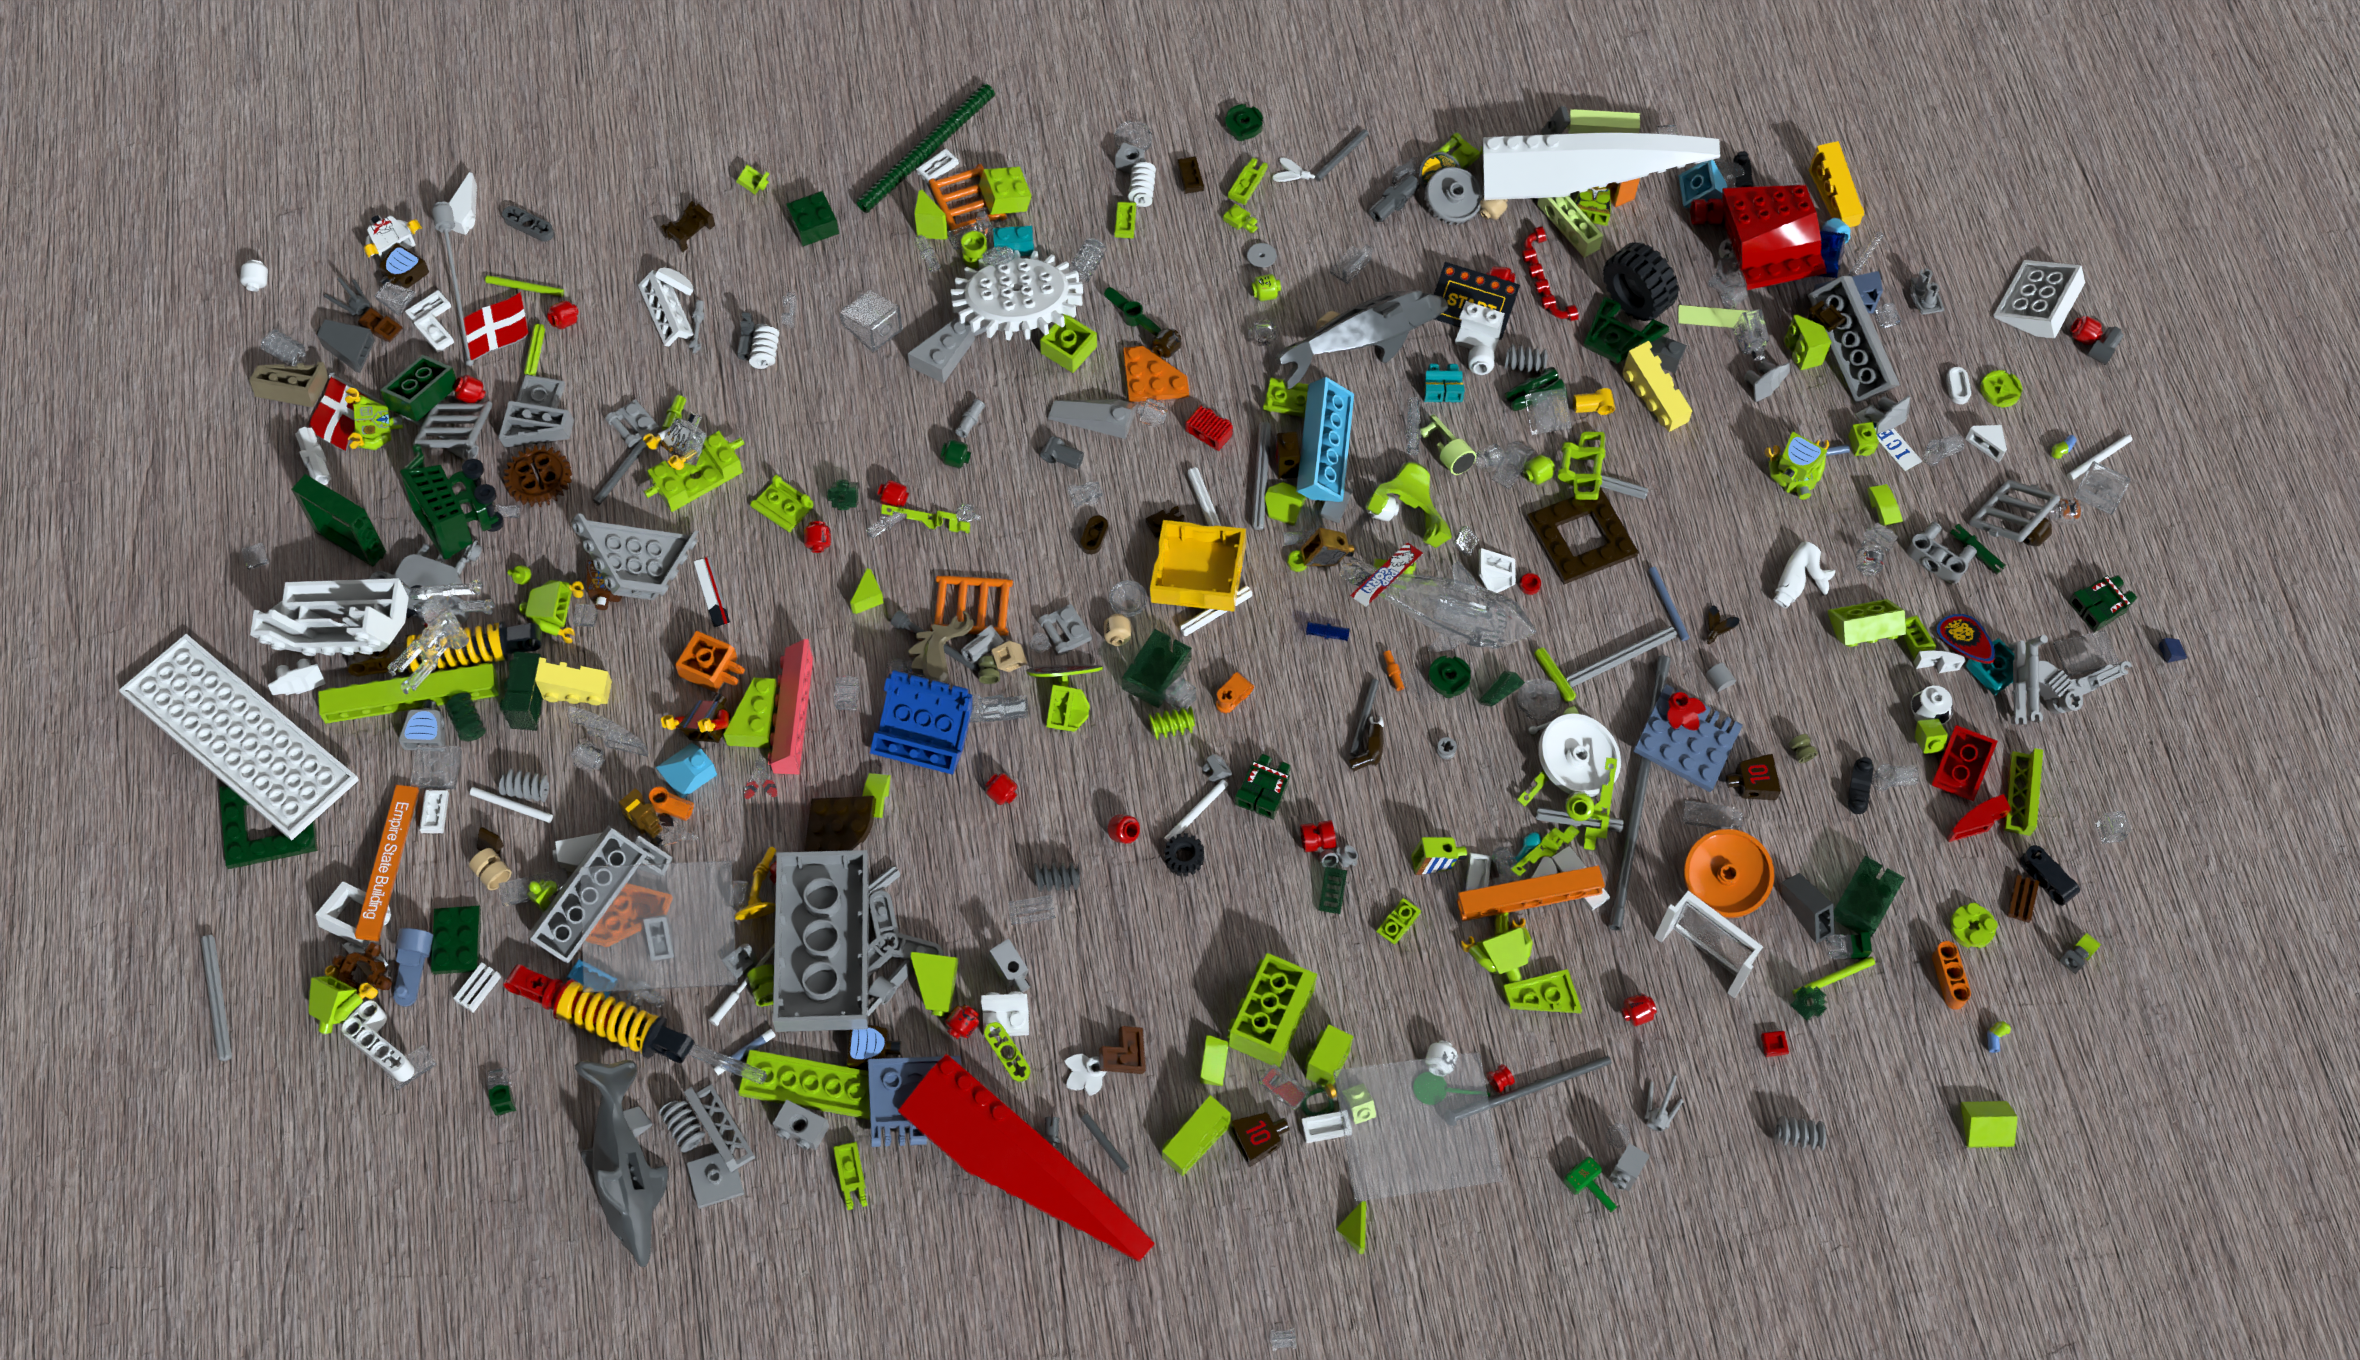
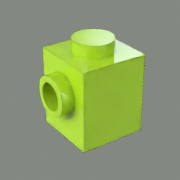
[1848,422,1879,456]
[1915,719,1948,754]

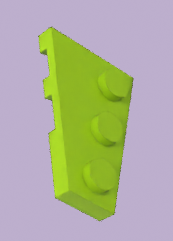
[1502,969,1582,1013]

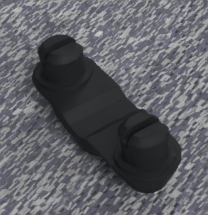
[1733,151,1754,188]
[1848,757,1874,814]

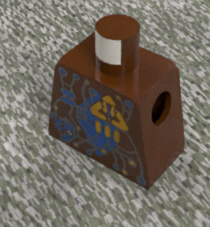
[587,560,622,610]

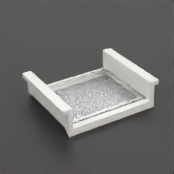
[1654,891,1763,998]

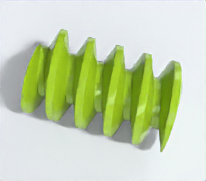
[1148,706,1195,740]

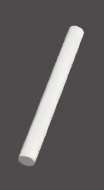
[2067,434,2132,481]
[1163,779,1228,843]
[470,787,553,823]

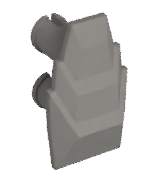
[1910,268,1945,315]
[1744,359,1790,402]
[1864,396,1911,434]

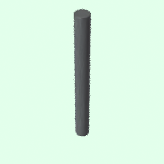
[1315,129,1369,181]
[593,439,647,505]
[1350,679,1379,757]

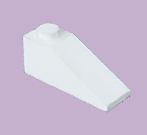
[449,172,477,235]

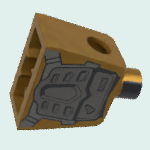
[1301,528,1355,566]

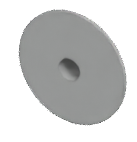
[1247,243,1277,268]

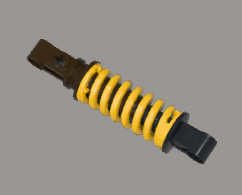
[348,621,541,677]

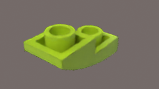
[1867,484,1903,526]
[862,773,891,818]
[1376,898,1421,945]

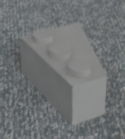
[908,318,975,383]
[499,401,574,448]

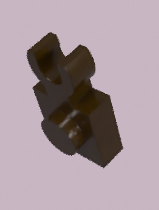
[1145,506,1184,538]

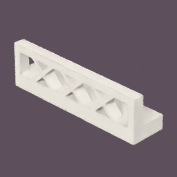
[638,270,694,347]

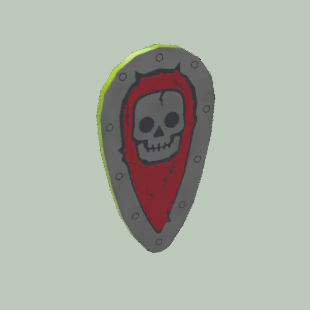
[1026,665,1103,687]

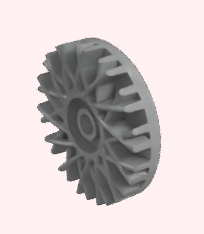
[1424,167,1483,225]

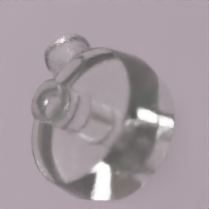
[956,504,981,522]

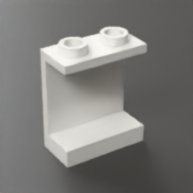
[1455,301,1504,352]

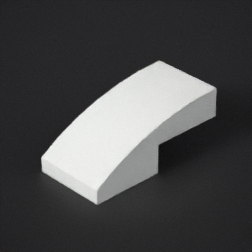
[1914,651,1965,673]

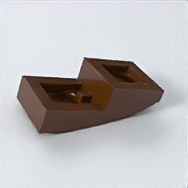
[358,308,403,343]

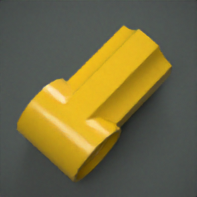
[1573,388,1615,415]

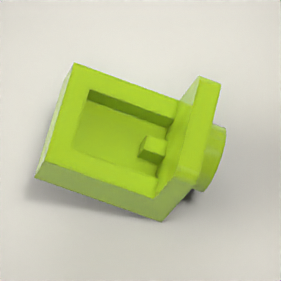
[736,165,770,195]

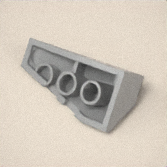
[1048,399,1138,439]

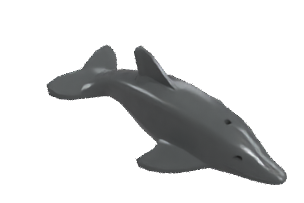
[575,1060,668,1267]

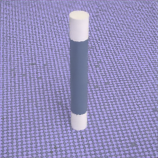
[713,1029,776,1075]

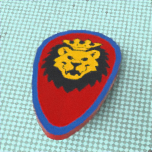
[1937,614,1995,664]

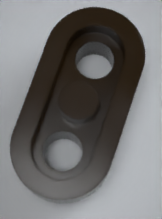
[1081,515,1108,555]

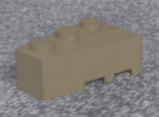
[249,362,329,407]

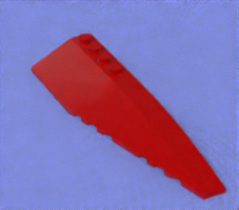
[898,1053,1155,1262]

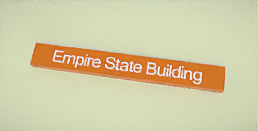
[355,785,419,941]

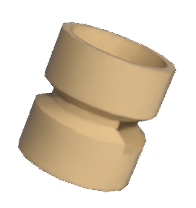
[469,848,512,890]

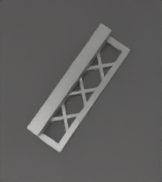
[684,1084,755,1172]

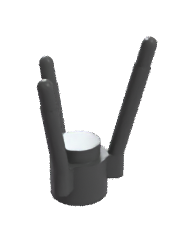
[324,277,370,316]

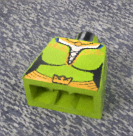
[1575,186,1611,226]

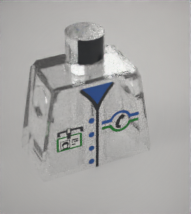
[1733,309,1769,361]

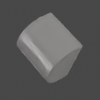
[1705,662,1736,692]

